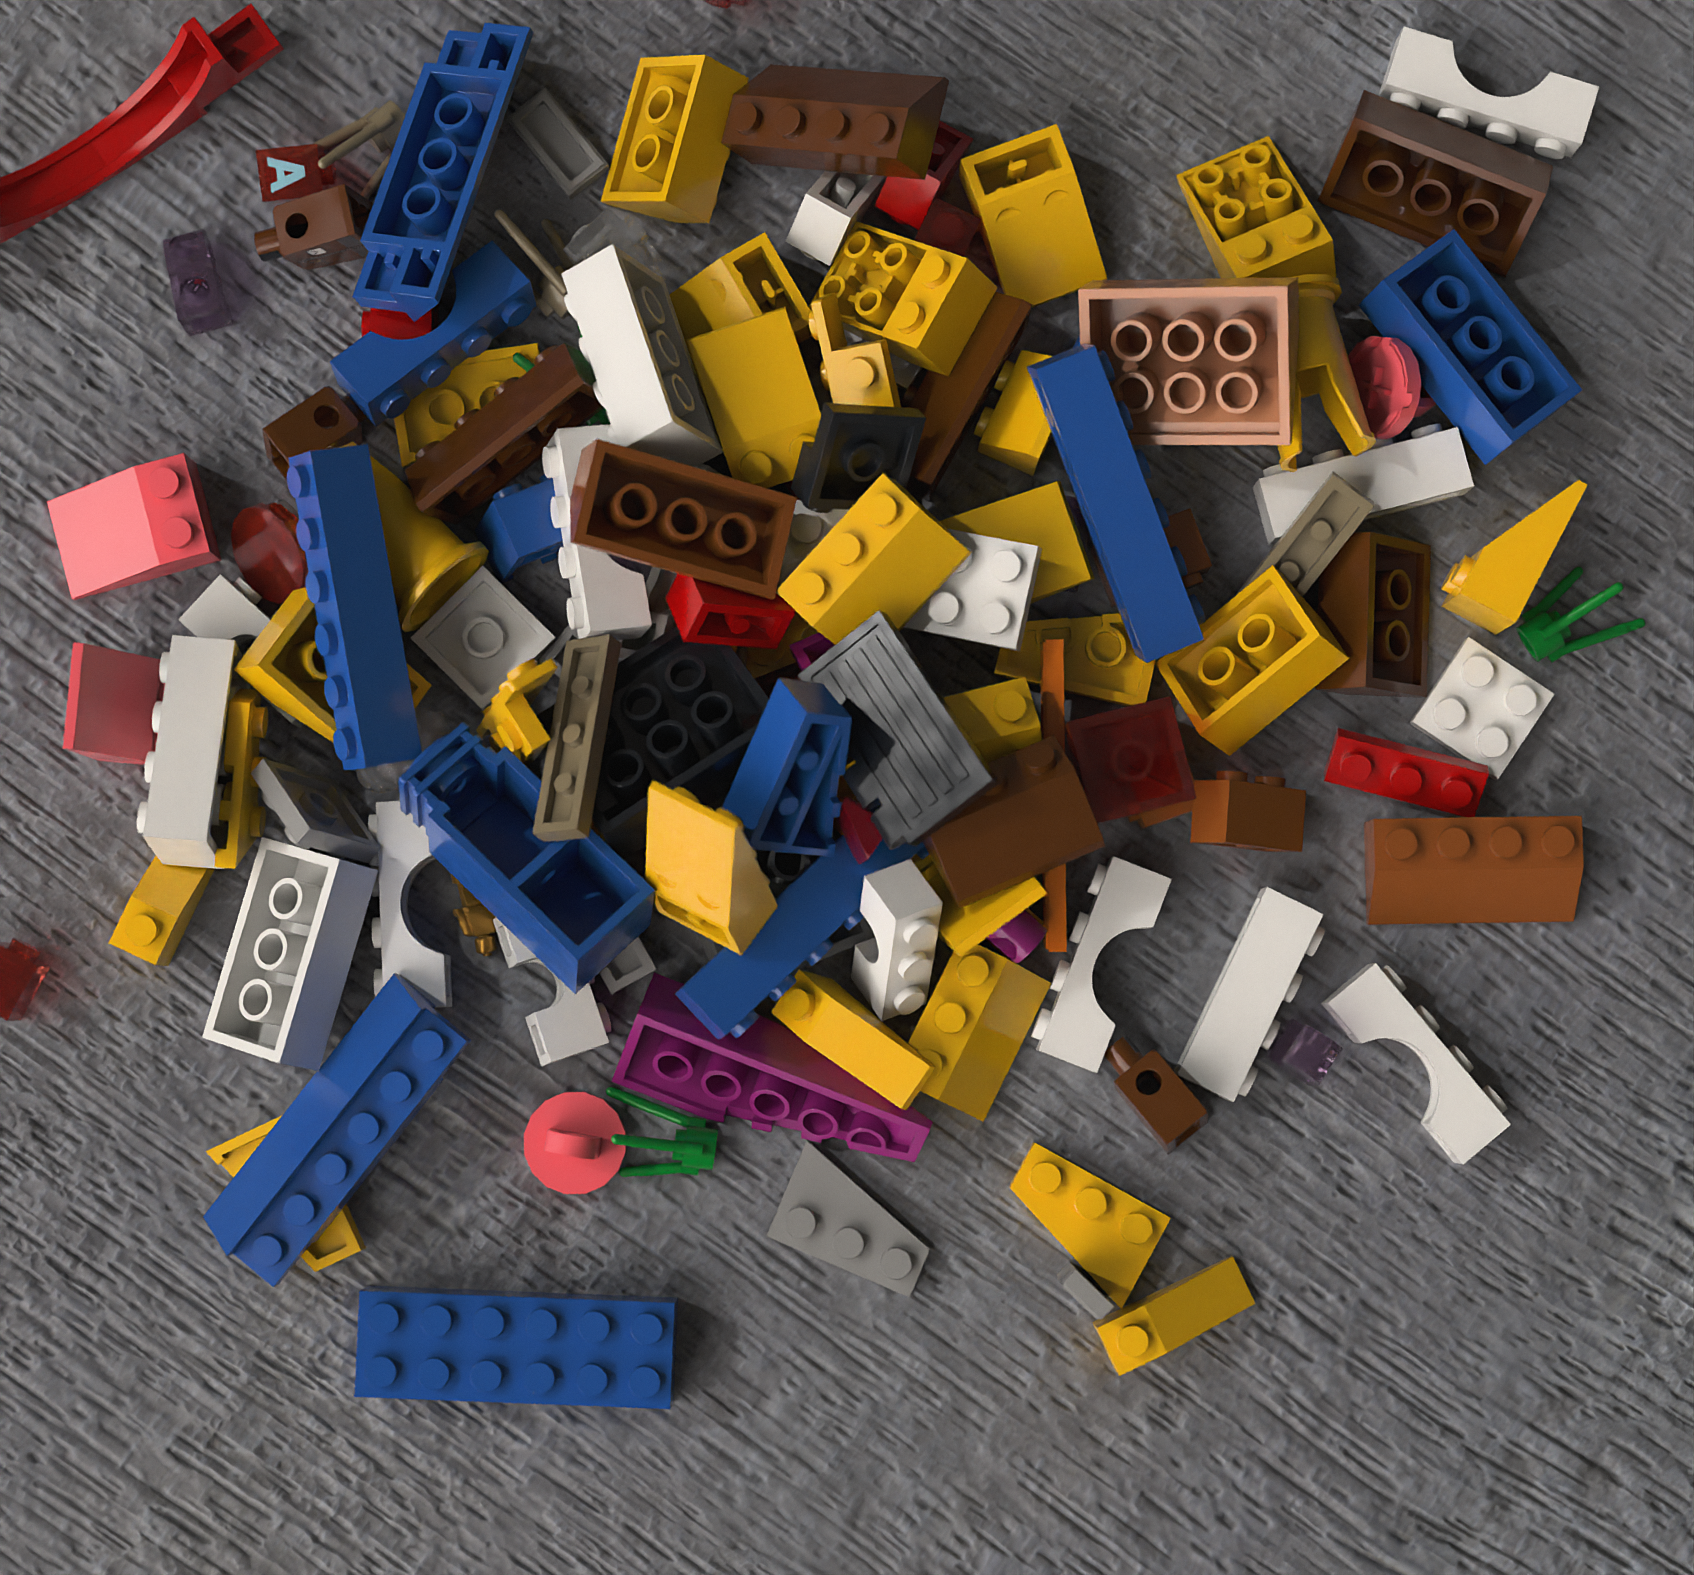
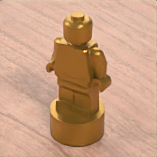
[451,874,497,957]

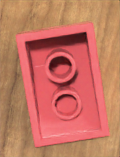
[47,453,221,600]
[63,642,165,765]

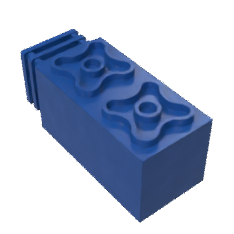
[398,722,655,994]

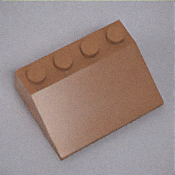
[1078,277,1299,445]

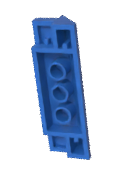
[352,23,534,322]
[203,973,471,1287]

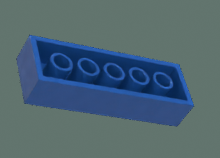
[354,1286,678,1409]

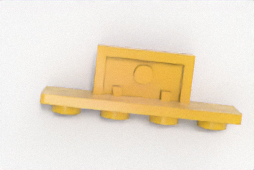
[809,293,901,408]
[476,658,558,766]

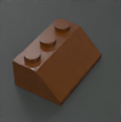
[1315,532,1431,698]
[923,735,1105,909]

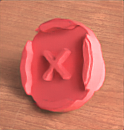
[1348,336,1436,439]
[524,1092,627,1194]

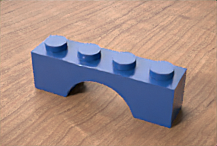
[329,240,537,427]

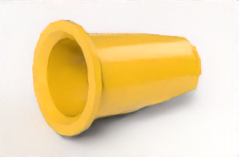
[1277,274,1376,472]
[339,441,489,633]

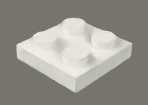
[411,566,557,710]
[1409,637,1554,780]

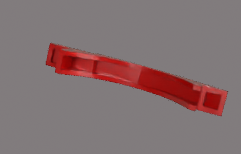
[0,3,284,244]

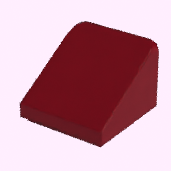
[835,797,882,865]

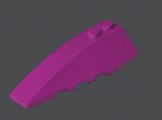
[611,973,933,1162]

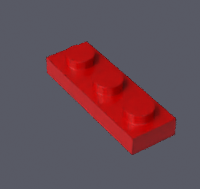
[1324,728,1489,817]

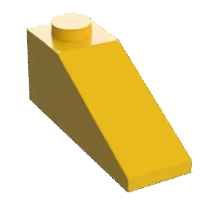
[109,856,214,966]
[771,970,935,1110]
[1092,1256,1256,1376]

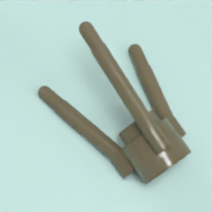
[289,100,405,200]
[495,210,576,319]

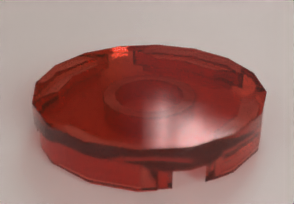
[231,502,309,604]

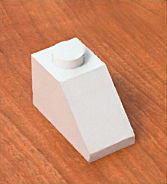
[785,171,886,266]

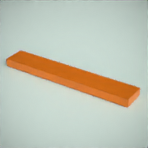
[1040,639,1067,952]

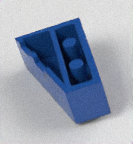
[474,474,564,584]
[722,678,852,857]

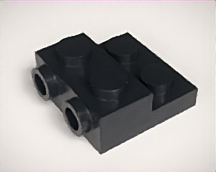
[791,403,926,513]

